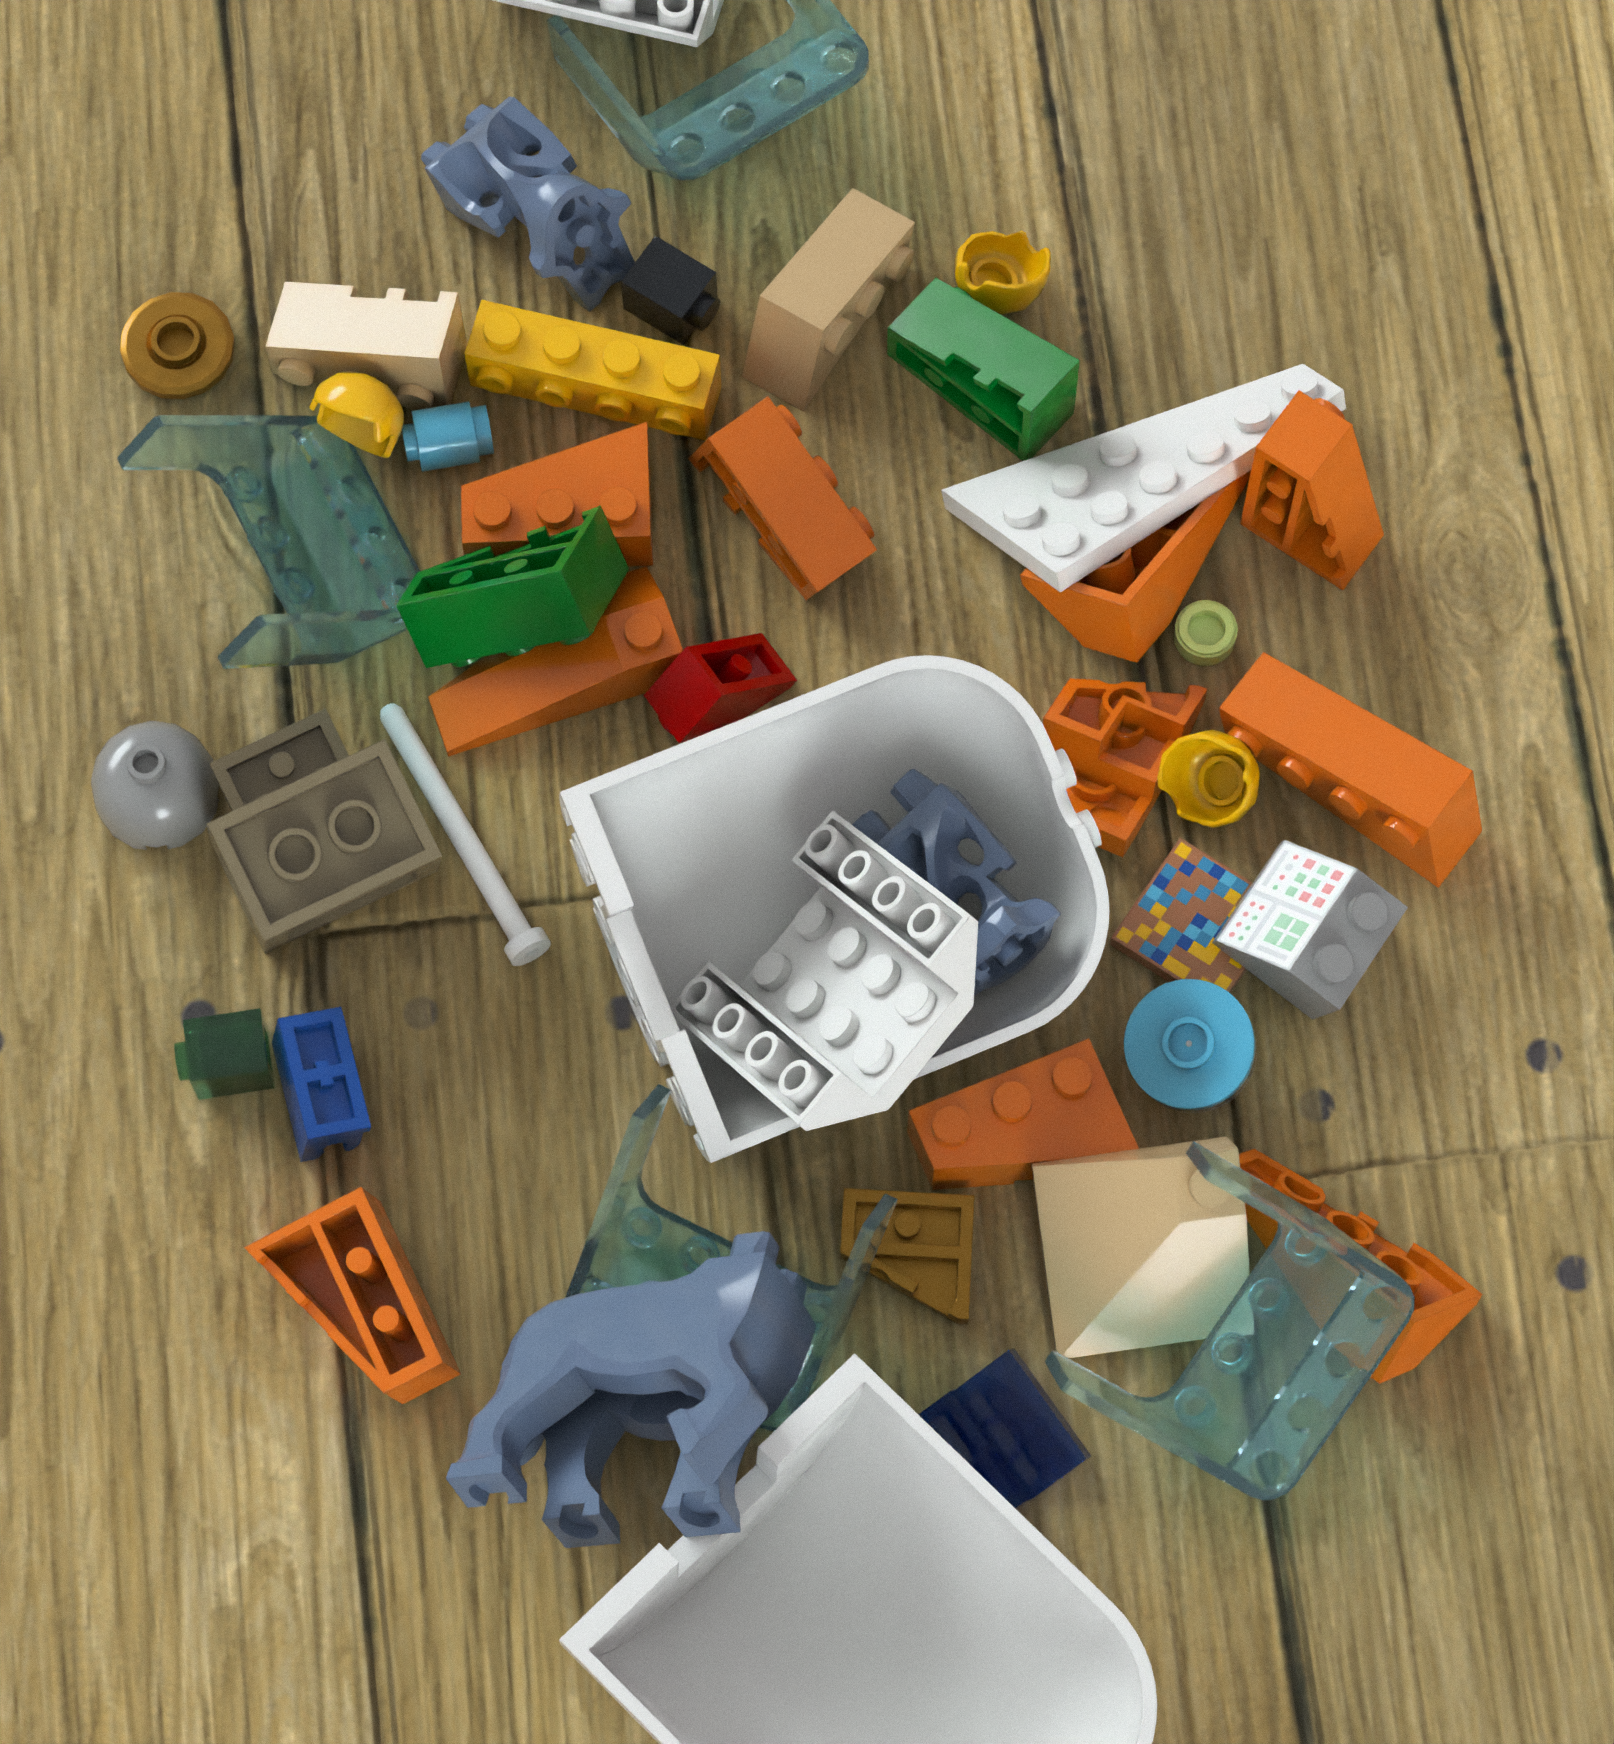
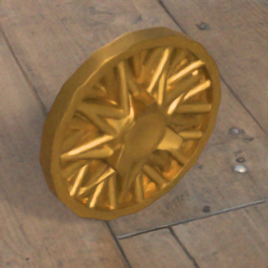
[120,292,235,399]

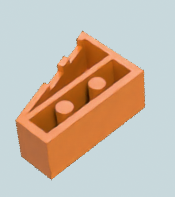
[1240,390,1384,590]
[688,396,877,601]
[907,1038,1139,1190]
[244,1187,461,1404]

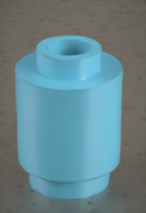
[402,401,494,472]

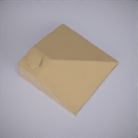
[1031,1136,1253,1360]

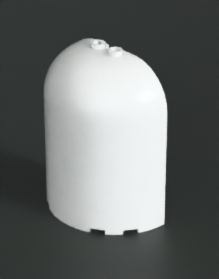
[559,655,1110,1163]
[559,1353,1157,1744]

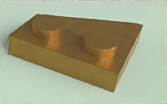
[840,1188,975,1325]

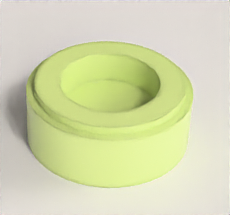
[1174,600,1238,666]

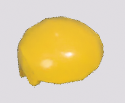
[955,231,1051,315]
[309,372,404,458]
[1157,730,1260,828]

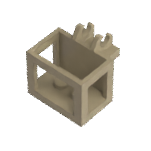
[206,708,442,954]

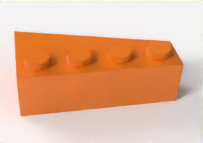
[1219,652,1482,888]

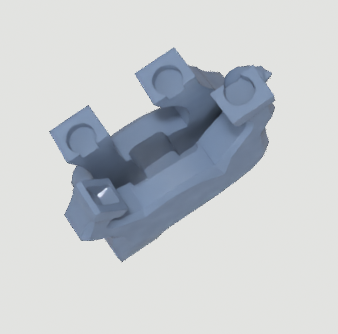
[446,1231,816,1548]

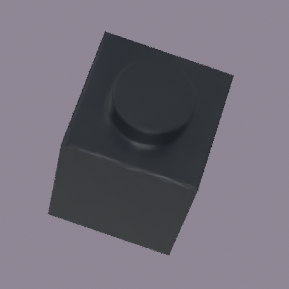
[621,236,720,345]

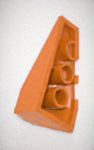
[1239,1149,1483,1384]

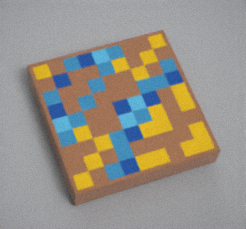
[1110,838,1252,994]

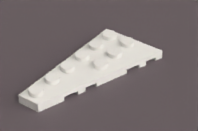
[941,364,1346,592]

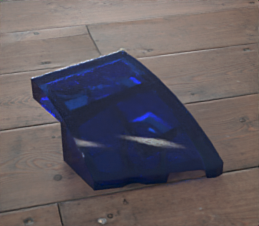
[918,1348,1092,1510]

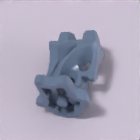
[421,97,635,312]
[852,769,1061,996]

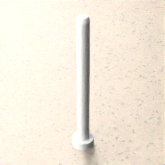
[380,703,551,966]

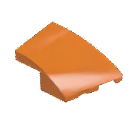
[1042,678,1207,858]

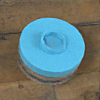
[1124,979,1257,1113]

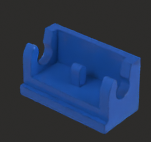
[271,1007,371,1162]

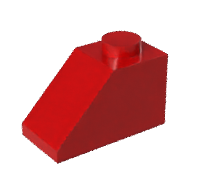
[644,633,797,744]

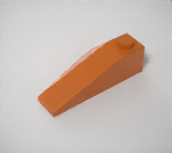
[1020,470,1251,663]
[428,566,683,757]

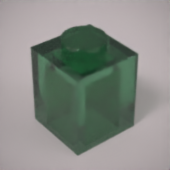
[174,1008,275,1100]

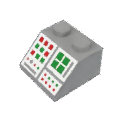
[1212,840,1408,1020]

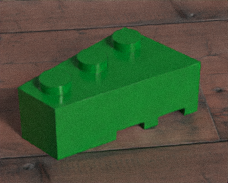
[887,277,1080,461]
[396,506,629,668]

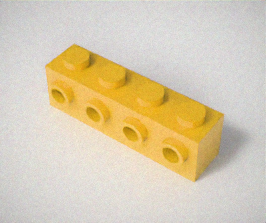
[464,300,722,440]

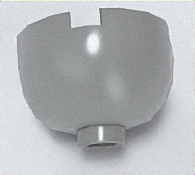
[91,721,219,850]

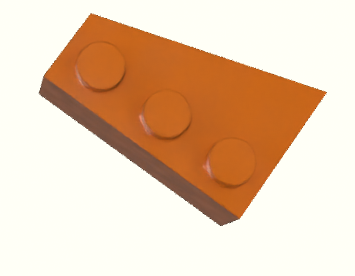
[461,422,653,567]

